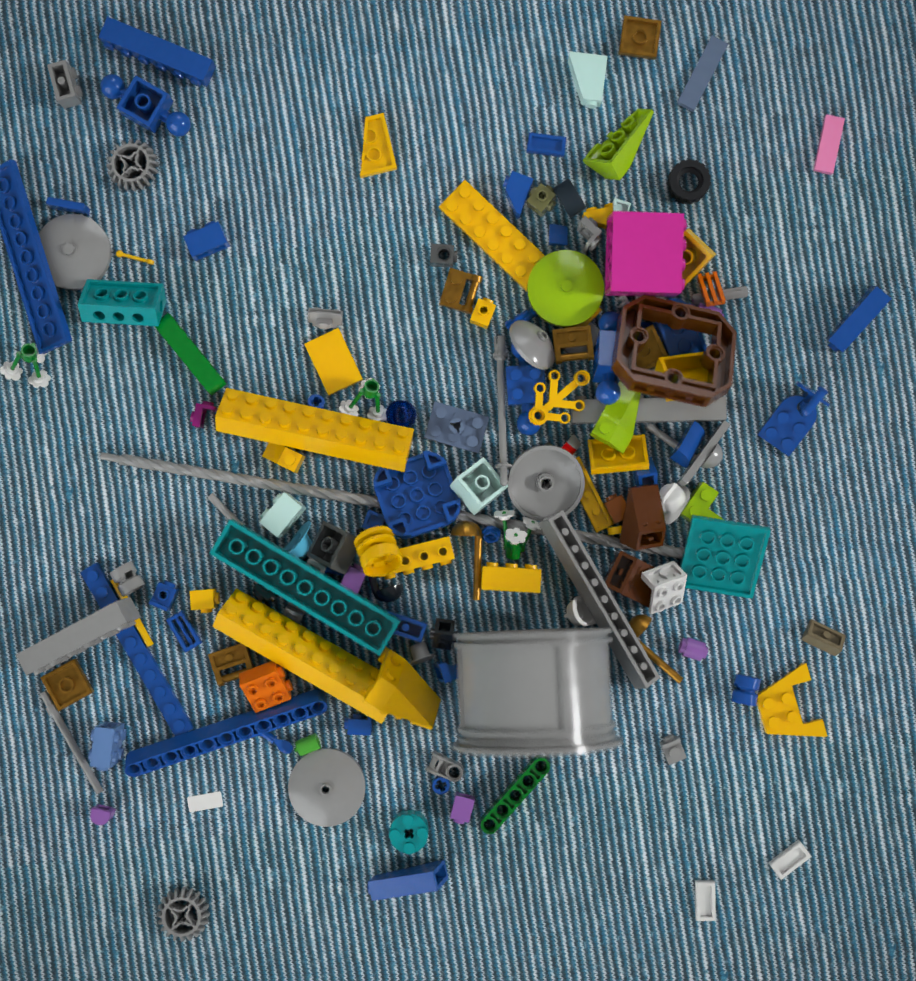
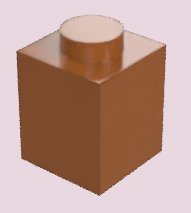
[603,493,626,524]

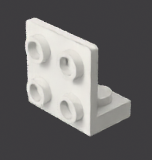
[641,561,687,614]

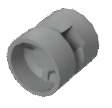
[109,561,145,597]

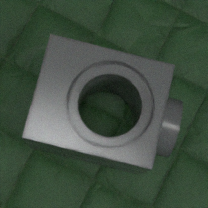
[430,243,458,268]

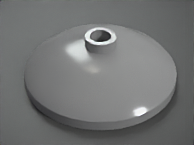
[509,320,555,370]

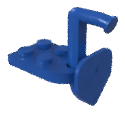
[757,381,830,456]

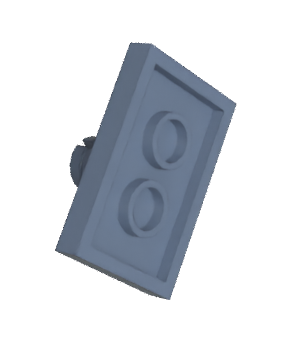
[424,401,489,454]

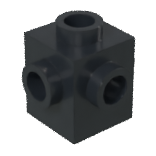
[253,581,279,604]
[429,618,457,650]

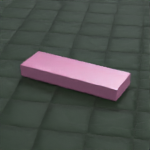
[813,114,845,175]

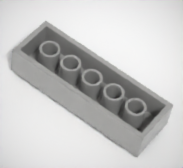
[15,597,141,676]

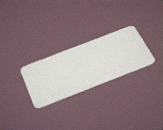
[187,791,223,812]

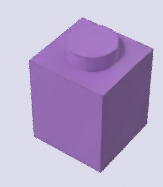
[341,563,366,594]
[450,792,475,824]

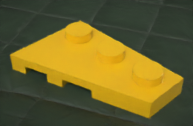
[360,113,397,178]

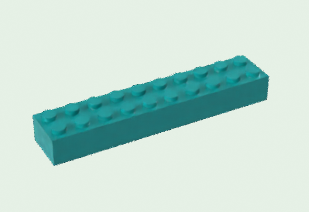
[209,519,401,656]

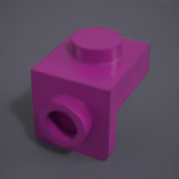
[190,401,218,429]

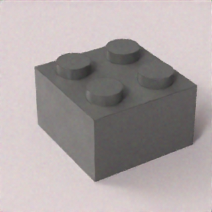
[306,521,357,575]

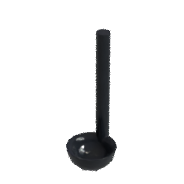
[356,528,403,603]

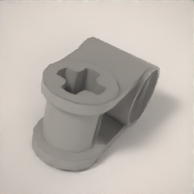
[425,751,464,782]

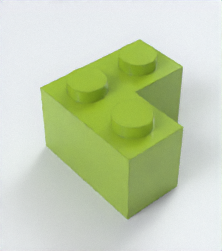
[680,482,724,522]

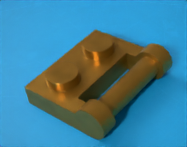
[439,268,483,314]
[552,325,594,365]
[208,643,254,687]

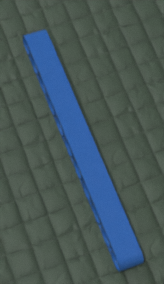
[125,689,328,777]

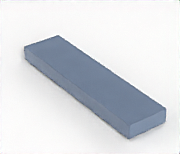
[677,36,728,112]

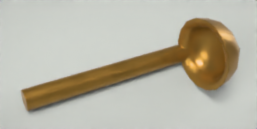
[451,521,482,600]
[629,614,683,684]

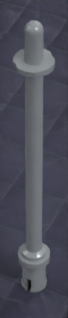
[493,335,512,486]

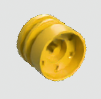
[354,526,403,577]

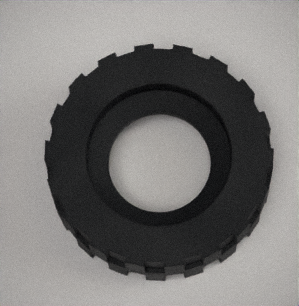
[667,159,711,204]

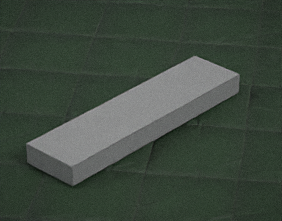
[677,420,730,487]

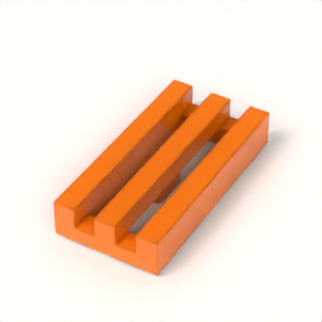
[697,271,726,307]

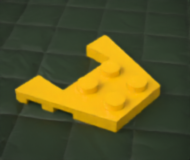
[757,663,827,737]

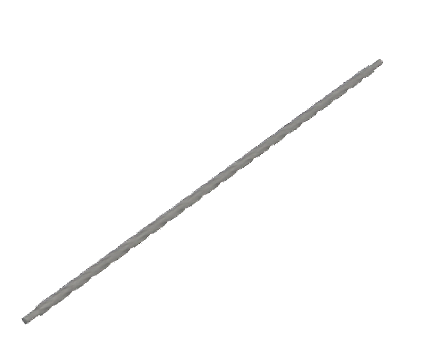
[100,452,684,559]

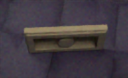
[801,619,846,656]

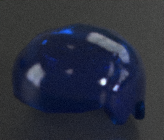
[386,400,417,428]

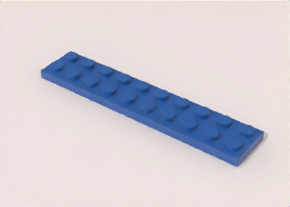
[0,159,72,354]

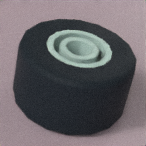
[553,179,586,217]

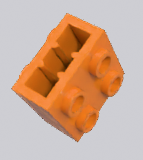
[239,661,293,713]

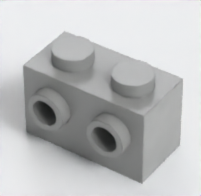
[47,60,83,109]

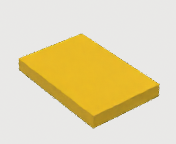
[304,328,363,396]
[588,434,649,475]

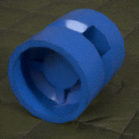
[731,674,761,706]

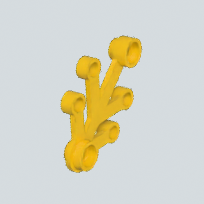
[528,370,590,425]

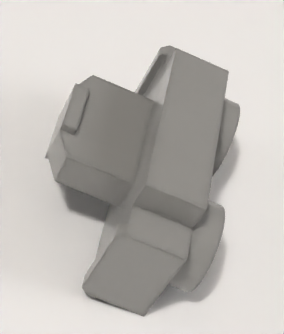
[308,307,343,330]

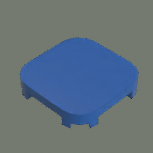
[373,450,461,539]

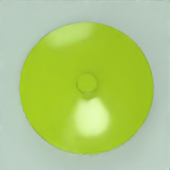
[527,250,604,327]

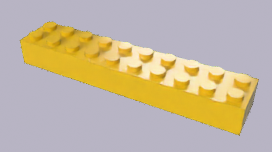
[215,388,414,472]
[212,588,388,724]

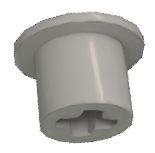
[409,642,434,665]

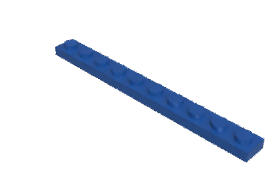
[80,563,195,736]

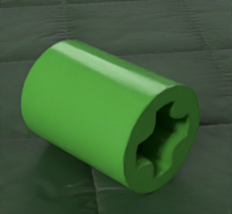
[294,733,321,756]

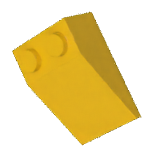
[673,228,716,298]

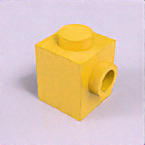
[470,298,496,330]
[190,588,220,613]

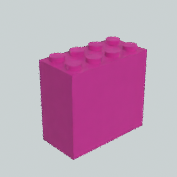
[604,211,687,298]

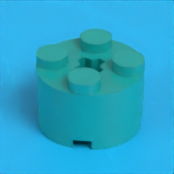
[389,810,429,855]

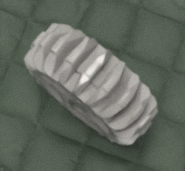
[106,139,159,191]
[156,886,210,942]

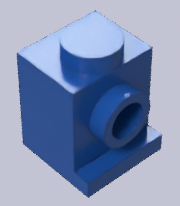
[149,580,180,611]
[344,713,373,736]

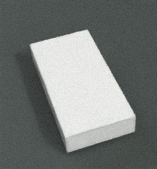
[768,840,812,880]
[695,880,716,921]

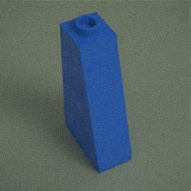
[827,285,892,352]
[367,859,448,901]

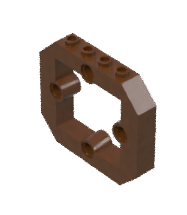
[611,295,737,407]

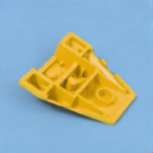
[362,647,441,730]

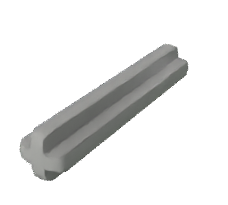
[692,286,748,305]

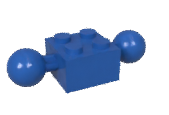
[100,74,191,137]
[592,311,621,405]
[505,343,547,436]

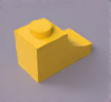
[262,443,305,473]

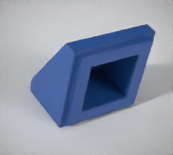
[548,224,568,246]

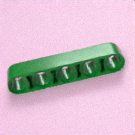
[154,312,227,396]
[480,755,550,834]

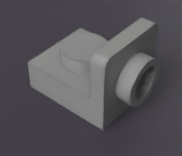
[659,734,687,765]

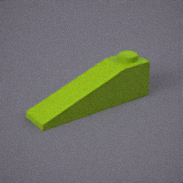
[583,109,654,180]
[589,380,641,454]

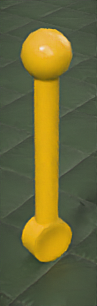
[116,250,154,265]

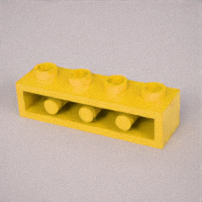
[379,536,455,580]

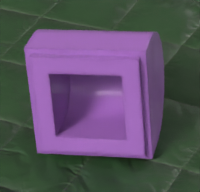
[90,804,116,825]

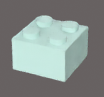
[450,457,508,515]
[259,492,307,537]

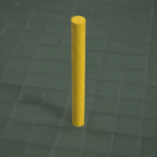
[110,579,154,648]

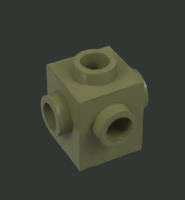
[527,183,557,217]

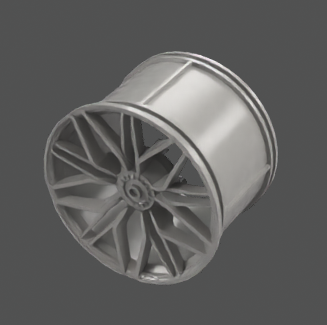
[453,628,623,756]

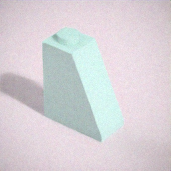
[568,51,608,109]

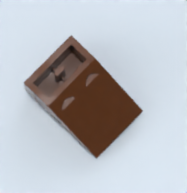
[619,484,666,550]
[603,550,655,608]

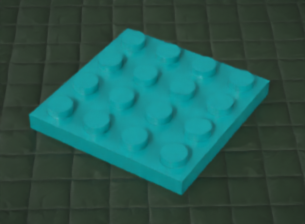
[680,515,771,599]

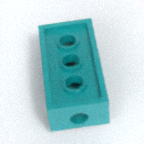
[77,279,167,326]

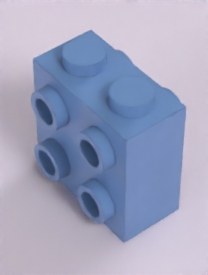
[88,721,126,771]

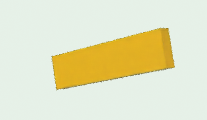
[576,456,614,533]

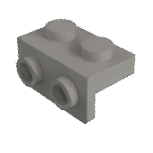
[577,216,602,253]

